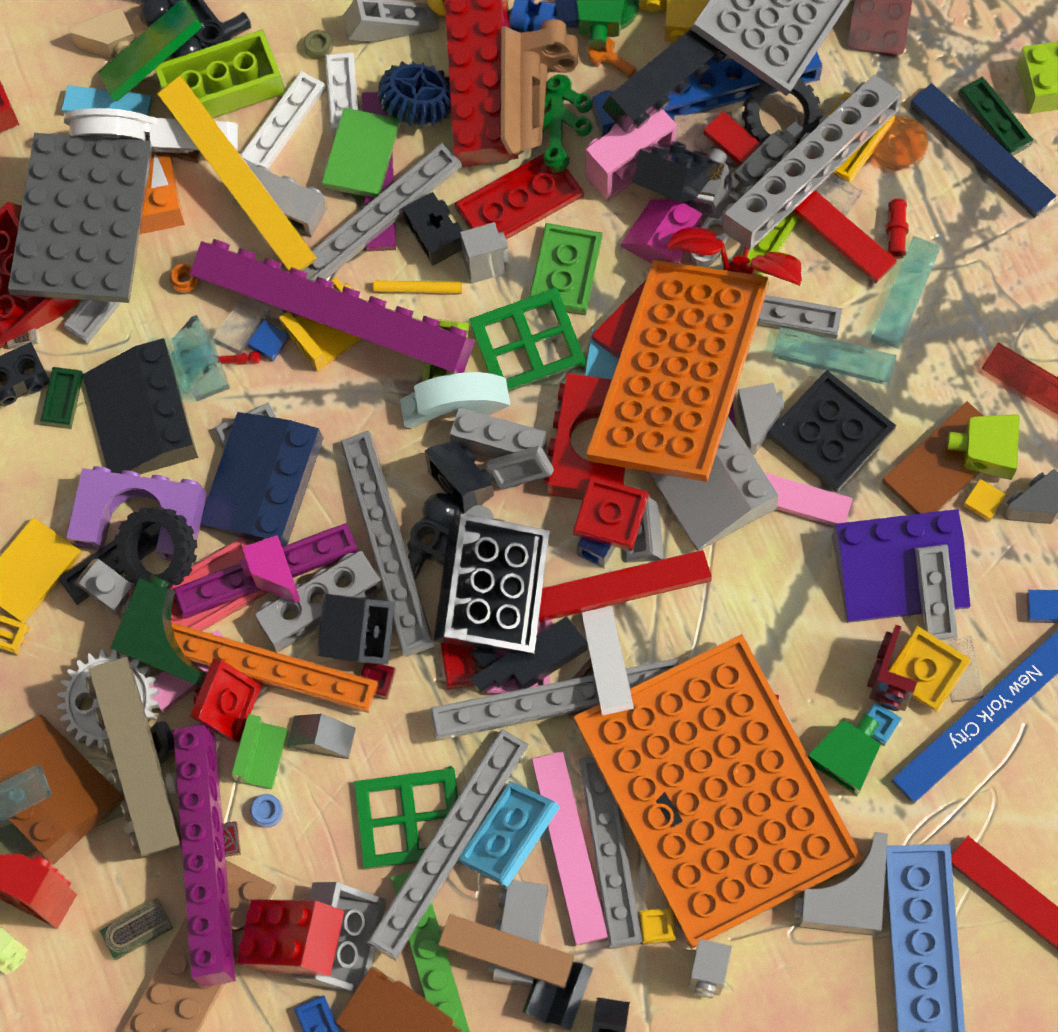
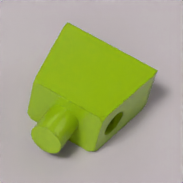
[947,414,1020,480]

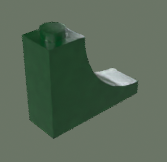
[110,575,207,685]

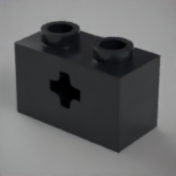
[402,192,463,266]

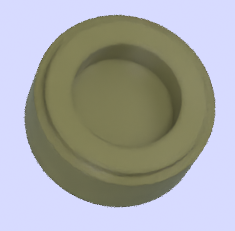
[304,30,333,60]

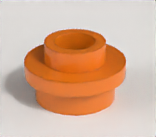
[169,264,199,293]

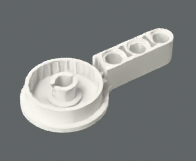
[64,108,238,154]

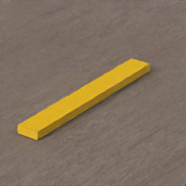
[158,76,318,271]

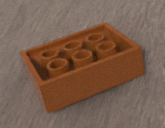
[0,714,124,865]

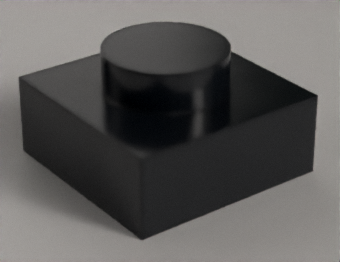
[150,721,175,764]

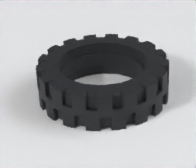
[742,78,822,144]
[114,507,197,588]

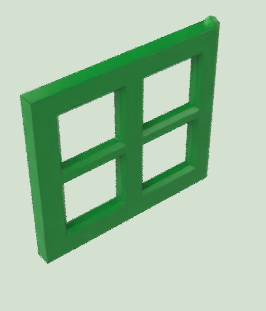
[469,286,586,392]
[354,766,458,870]

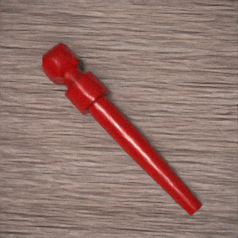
[190,352,261,365]

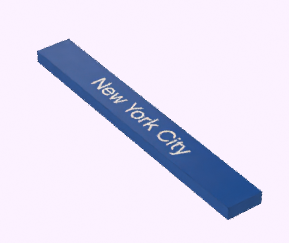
[891,630,1058,805]

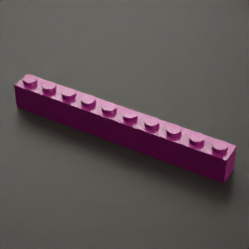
[190,239,475,373]

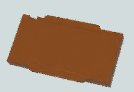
[336,967,464,1032]

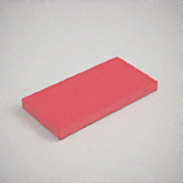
[171,537,269,631]

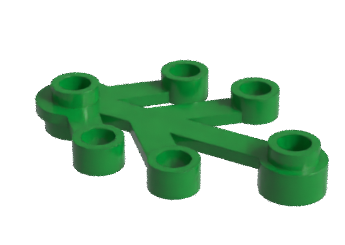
[543,74,593,172]

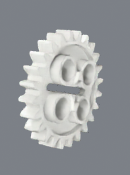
[57,649,160,752]

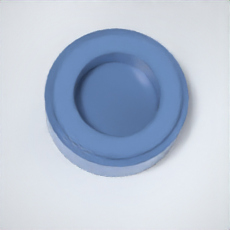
[250,794,283,828]

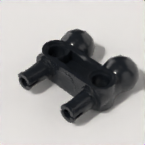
[139,0,251,60]
[407,493,505,580]

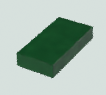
[40,367,83,429]

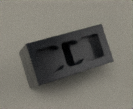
[0,342,49,406]

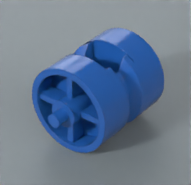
[509,0,557,33]

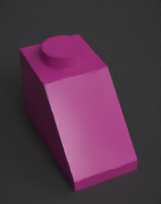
[240,535,301,603]

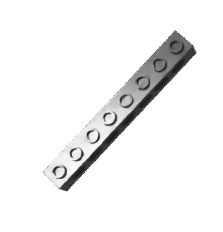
[723,74,902,250]

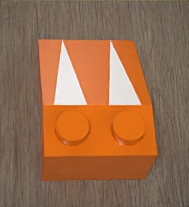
[140,152,185,234]

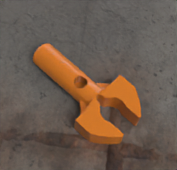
[588,37,636,77]

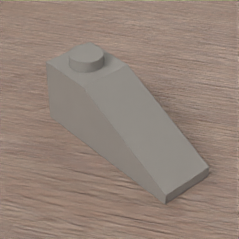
[343,0,438,42]

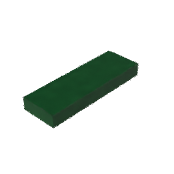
[958,76,1034,156]

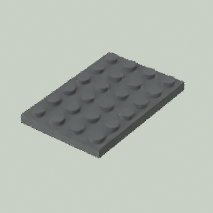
[8,133,152,303]

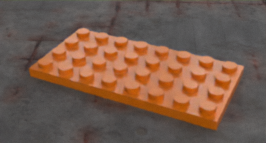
[586,259,769,482]

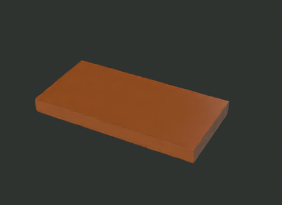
[882,401,983,514]

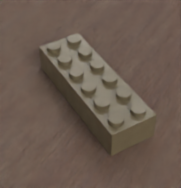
[85,657,182,858]

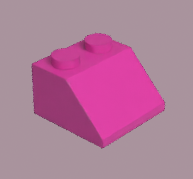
[620,199,702,264]

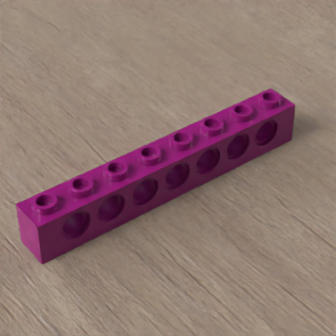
[173,724,236,987]

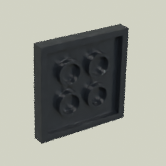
[767,370,897,493]

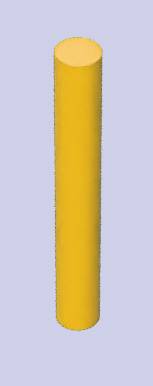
[373,280,462,294]

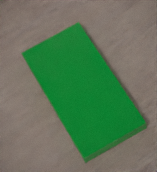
[99,0,202,102]

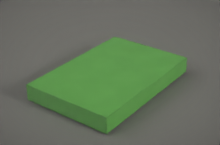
[322,108,400,198]
[529,223,603,315]

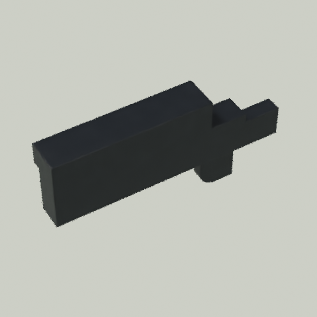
[470,616,588,693]

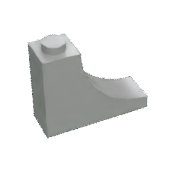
[794,832,888,936]

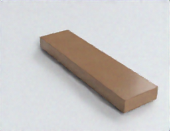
[439,914,574,989]

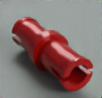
[885,199,909,259]

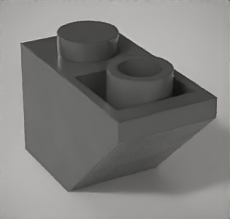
[1003,469,1058,524]

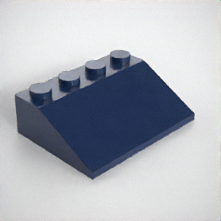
[200,412,324,547]

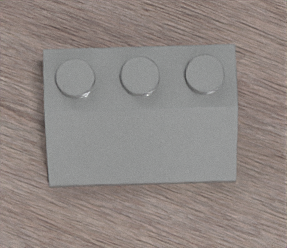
[291,882,385,993]

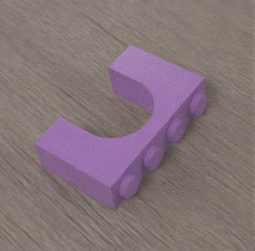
[66,466,207,561]

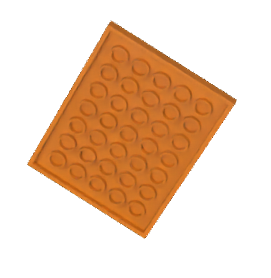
[573,634,864,949]

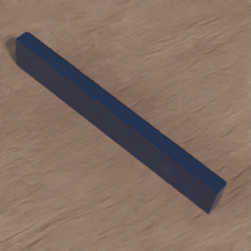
[910,83,1057,218]

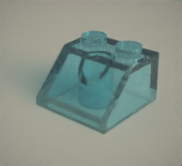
[171,315,230,401]

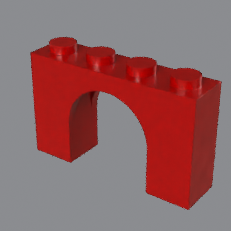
[543,373,625,500]

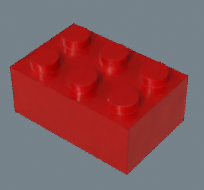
[236,899,344,976]

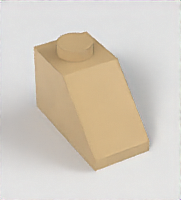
[68,7,135,59]

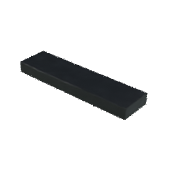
[58,523,161,605]

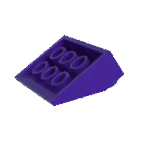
[832,509,971,623]

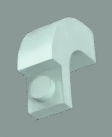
[400,372,510,429]

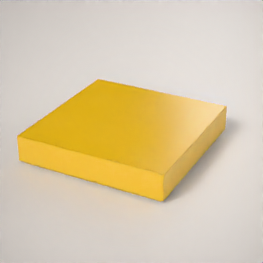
[888,626,971,713]

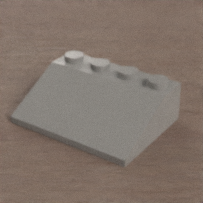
[648,417,779,551]

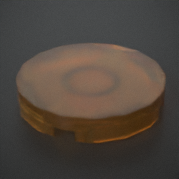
[872,116,928,171]

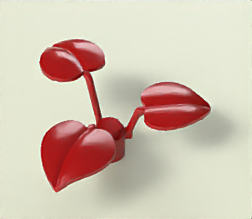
[667,227,802,286]

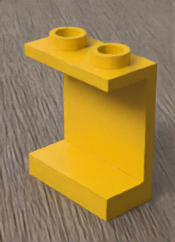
[279,277,363,372]

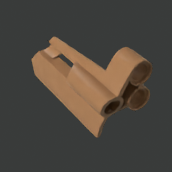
[501,19,578,155]

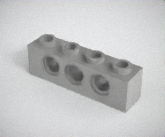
[255,550,383,653]

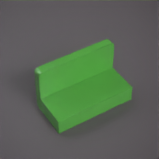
[232,714,288,789]

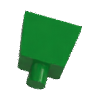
[575,0,629,48]
[808,714,881,796]

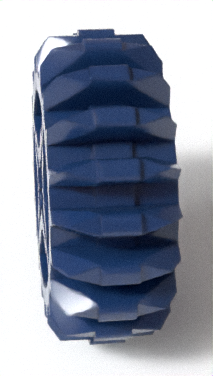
[378,61,451,128]

